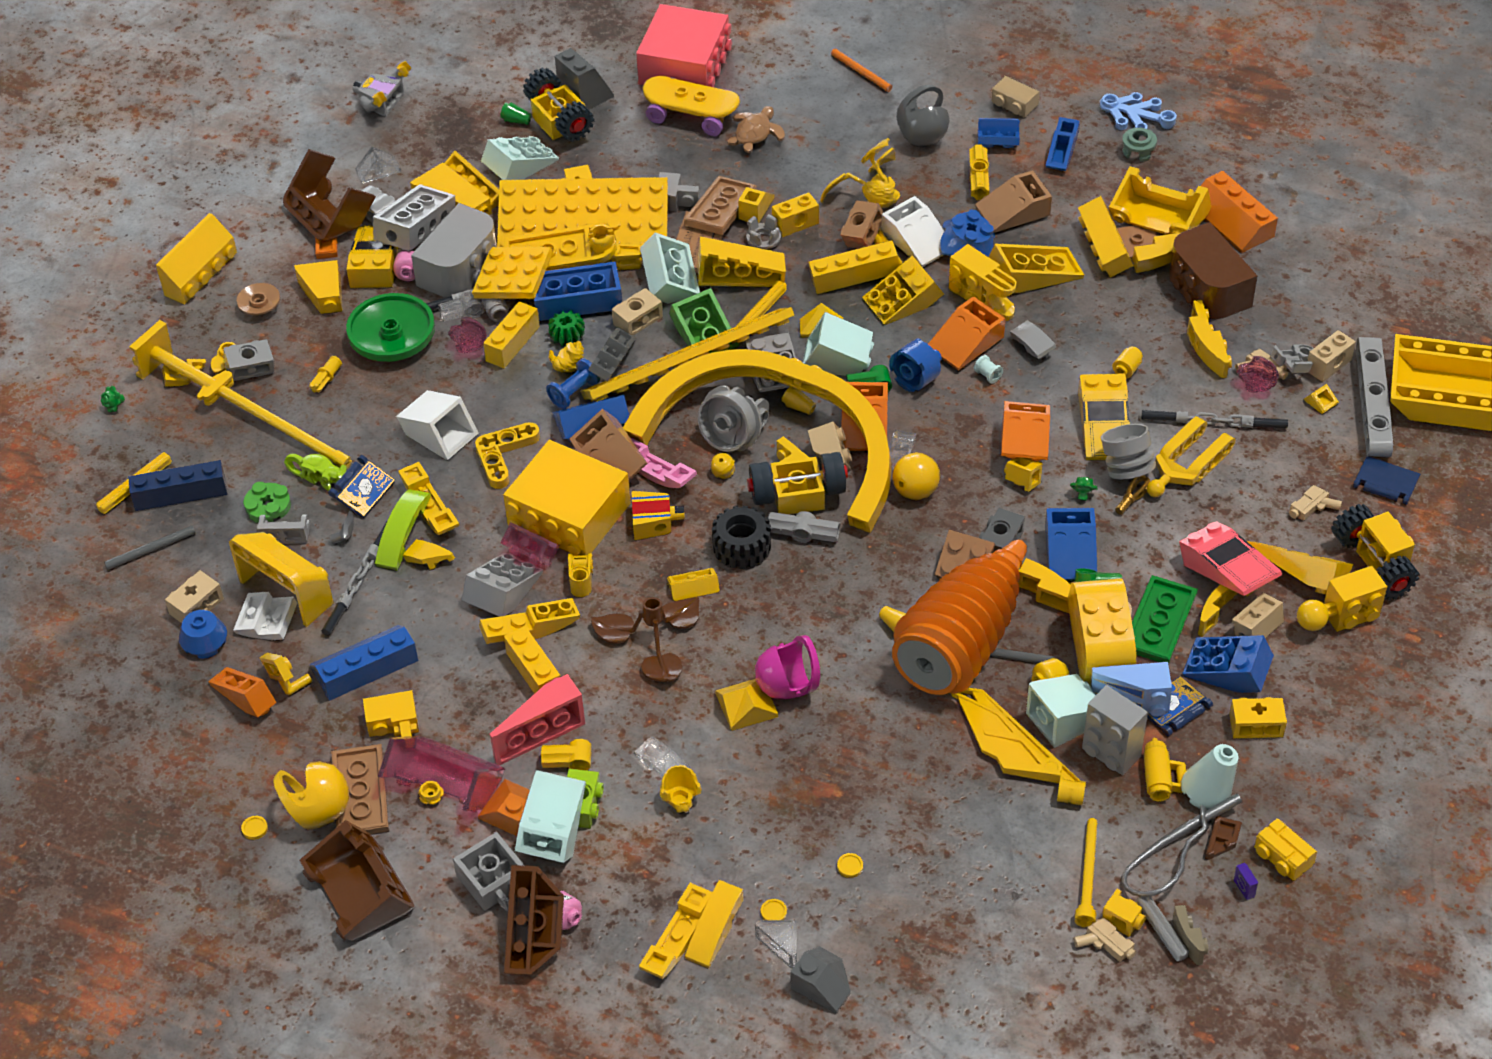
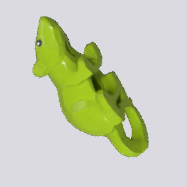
[284,453,347,490]

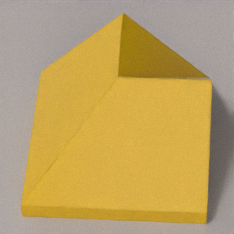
[715,679,778,731]

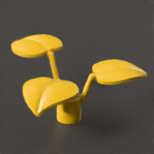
[820,138,895,203]

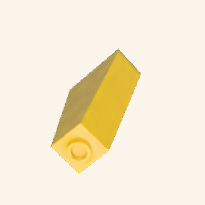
[410,162,492,215]

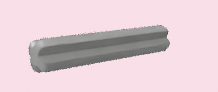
[1137,896,1189,962]

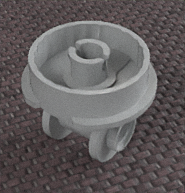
[698,385,769,452]

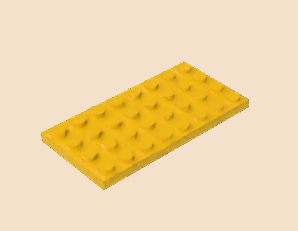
[497,177,668,256]

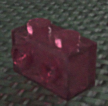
[500,522,560,567]

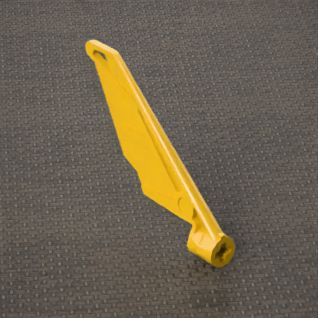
[951,688,1086,806]

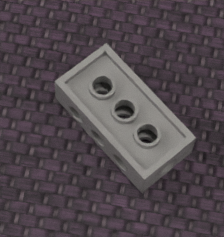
[373,184,455,251]

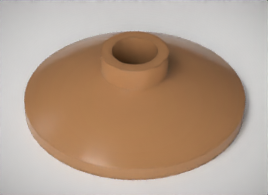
[237,283,280,315]

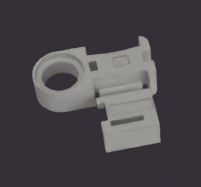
[1271,344,1314,373]

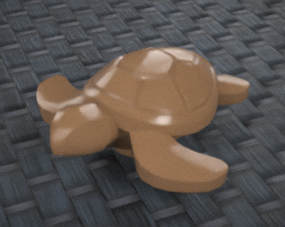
[728,106,785,154]

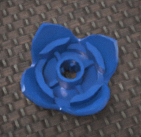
[940,210,995,257]

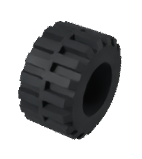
[712,505,771,569]

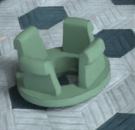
[1122,128,1157,161]

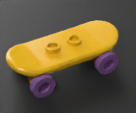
[643,76,740,136]

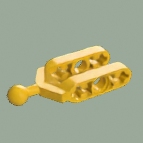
[1147,416,1236,497]

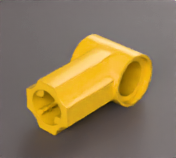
[541,739,592,771]

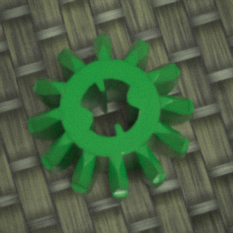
[548,310,585,346]

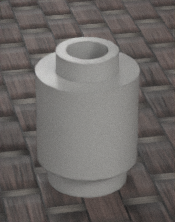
[482,299,509,322]

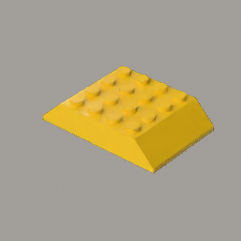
[1390,334,1492,431]

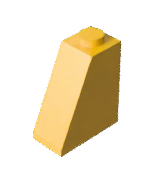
[294,260,343,314]

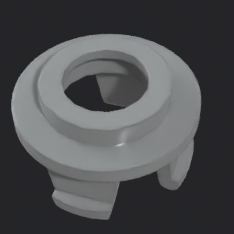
[746,215,781,249]

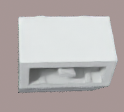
[881,196,945,267]

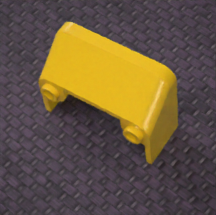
[229,532,334,627]

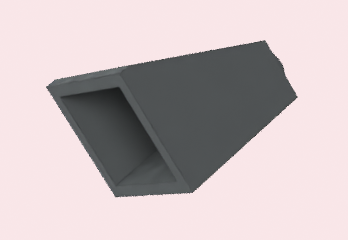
[554,48,614,110]

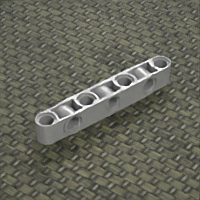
[1356,337,1393,457]

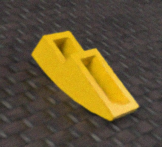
[1132,233,1180,273]
[1018,558,1071,613]
[685,880,743,968]

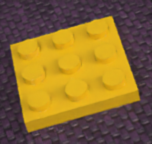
[472,247,553,299]

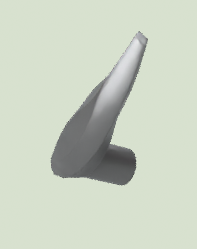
[330,509,354,544]

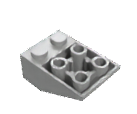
[745,332,796,392]
[462,553,543,617]

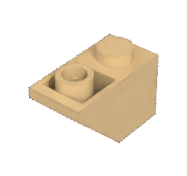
[808,422,852,471]

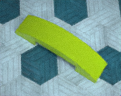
[375,489,431,571]

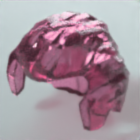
[448,317,487,353]
[1237,356,1279,393]

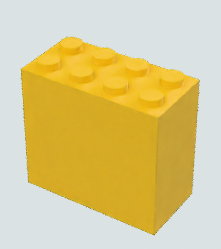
[503,440,631,556]

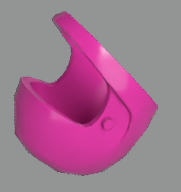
[755,635,820,700]

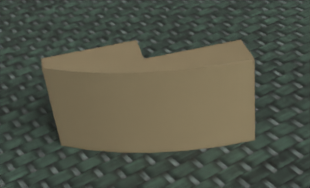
[1172,905,1208,965]

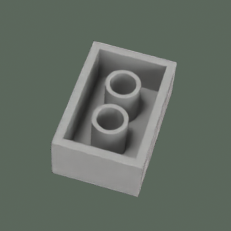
[1082,685,1148,775]

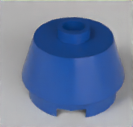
[179,610,227,658]

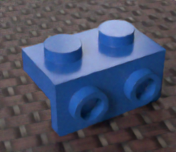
[978,118,1020,148]

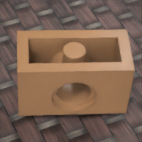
[840,200,883,249]

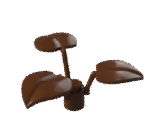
[591,597,699,682]

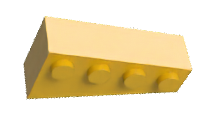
[697,237,786,287]

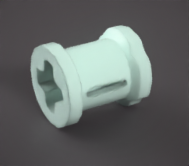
[973,355,1003,384]

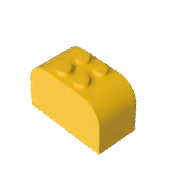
[1067,578,1136,687]

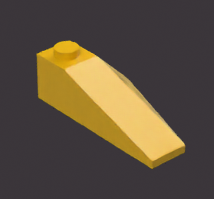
[1247,541,1353,594]

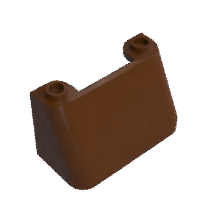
[299,820,415,941]

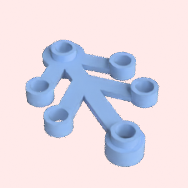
[1100,92,1177,136]

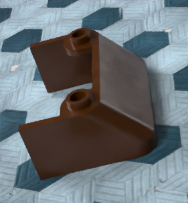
[283,149,376,241]

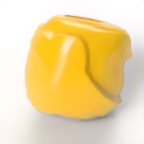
[711,453,735,479]

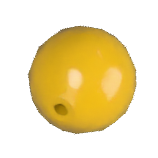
[892,452,940,500]

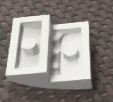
[233,592,298,640]

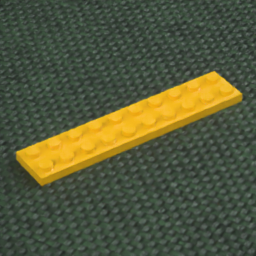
[580,307,794,402]

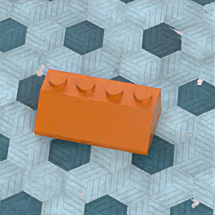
[1201,171,1278,253]

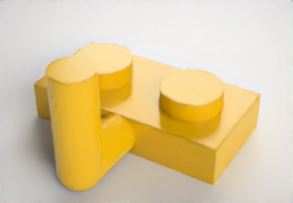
[259,653,312,695]

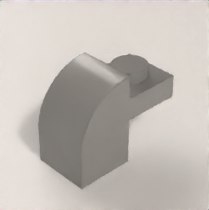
[659,172,700,212]

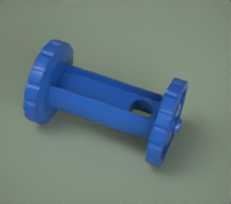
[546,358,600,409]

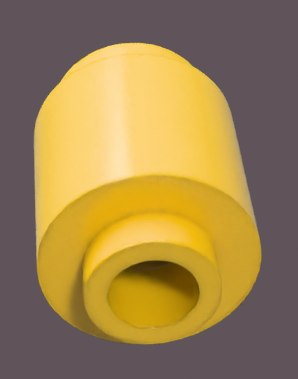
[1112,346,1143,379]

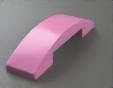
[631,438,697,488]

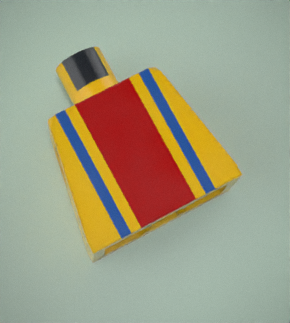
[632,491,685,540]

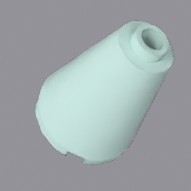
[1181,744,1238,810]

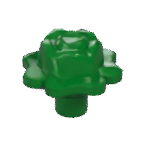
[101,386,125,412]
[1070,477,1098,501]

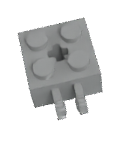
[453,832,524,911]

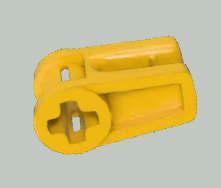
[604,244,642,270]

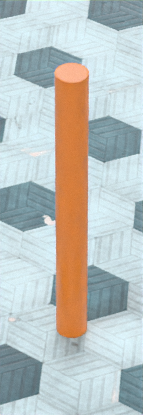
[831,48,892,92]

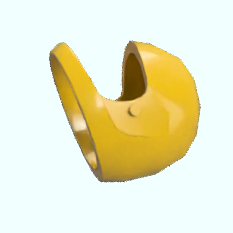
[273,762,349,830]

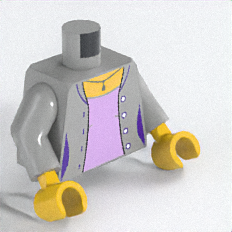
[353,61,411,117]

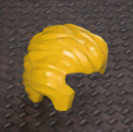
[862,177,900,208]
[549,341,584,373]
[660,765,702,813]

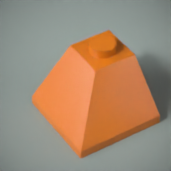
[478,779,530,836]

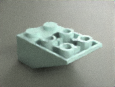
[481,136,559,180]
[515,770,586,863]

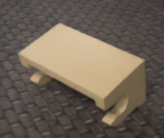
[1232,593,1284,638]

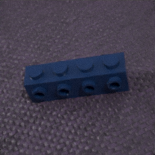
[128,460,228,511]

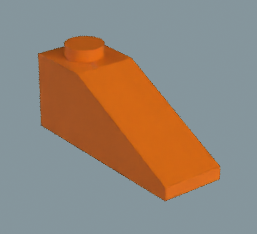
[208,667,277,717]

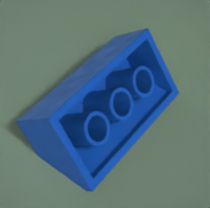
[533,262,622,321]
[309,625,418,701]

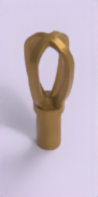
[1115,475,1150,515]

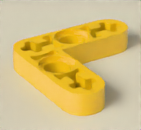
[475,422,540,489]

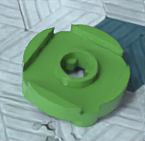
[243,481,291,523]

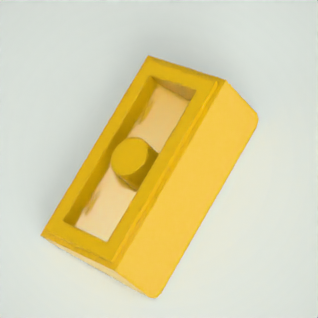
[667,568,720,601]

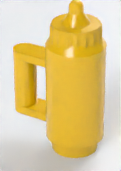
[1143,738,1186,801]

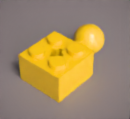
[1297,566,1387,632]

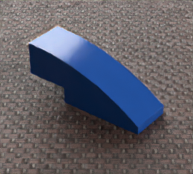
[1046,117,1080,171]

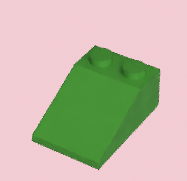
[669,288,740,354]

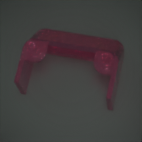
[378,736,505,812]

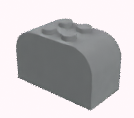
[411,203,497,298]

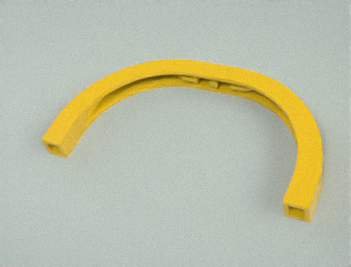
[623,349,892,533]

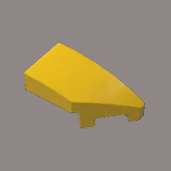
[403,539,455,570]

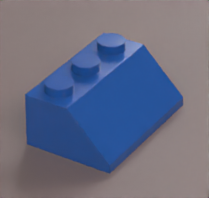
[552,395,629,442]

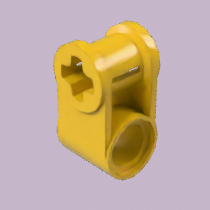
[568,553,593,597]

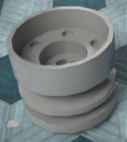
[1101,424,1156,479]

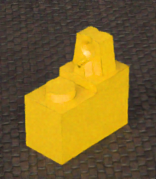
[363,690,419,747]

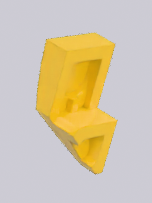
[162,359,206,386]

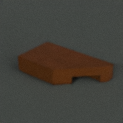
[1205,816,1242,860]

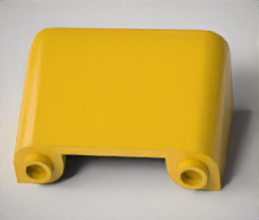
[1109,166,1211,235]

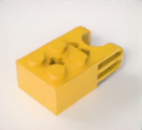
[949,244,1017,321]

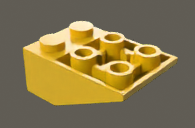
[862,256,944,325]

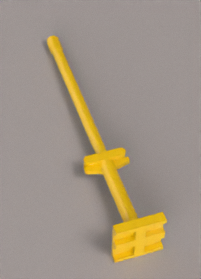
[129,320,352,468]

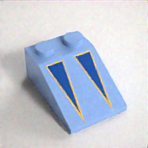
[1091,662,1172,716]

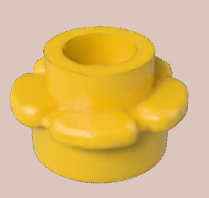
[418,781,444,805]

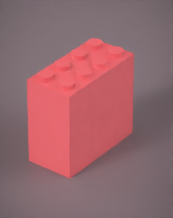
[636,4,732,87]

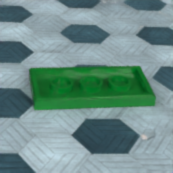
[1132,575,1198,665]

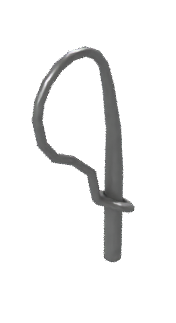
[1122,793,1242,897]

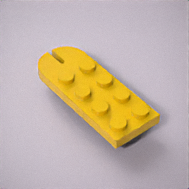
[504,223,617,271]

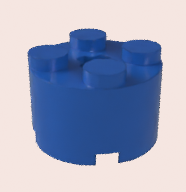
[889,338,942,392]

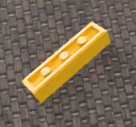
[444,151,499,209]

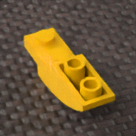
[1187,300,1232,378]
[479,598,580,644]

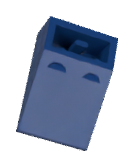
[1045,508,1097,581]
[1182,635,1274,693]

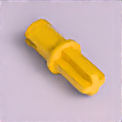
[309,356,342,393]

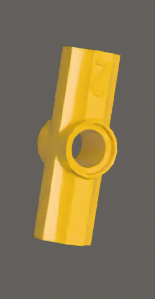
[969,145,989,200]

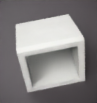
[396,390,479,460]

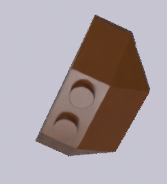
[504,865,564,975]

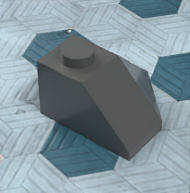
[790,946,851,1014]

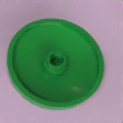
[346,293,435,362]

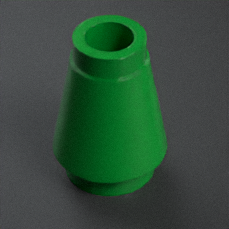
[500,102,532,125]

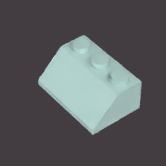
[640,233,700,304]

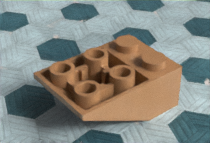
[975,170,1052,233]
[570,409,648,480]

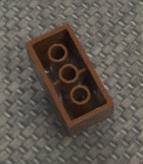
[1169,222,1258,319]

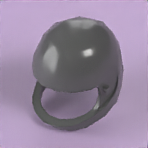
[896,85,950,147]

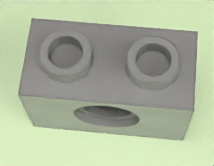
[223,339,274,381]

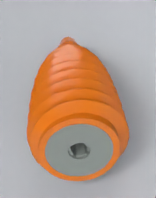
[892,540,1027,695]

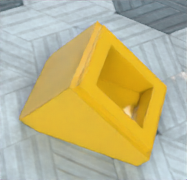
[1304,384,1339,414]

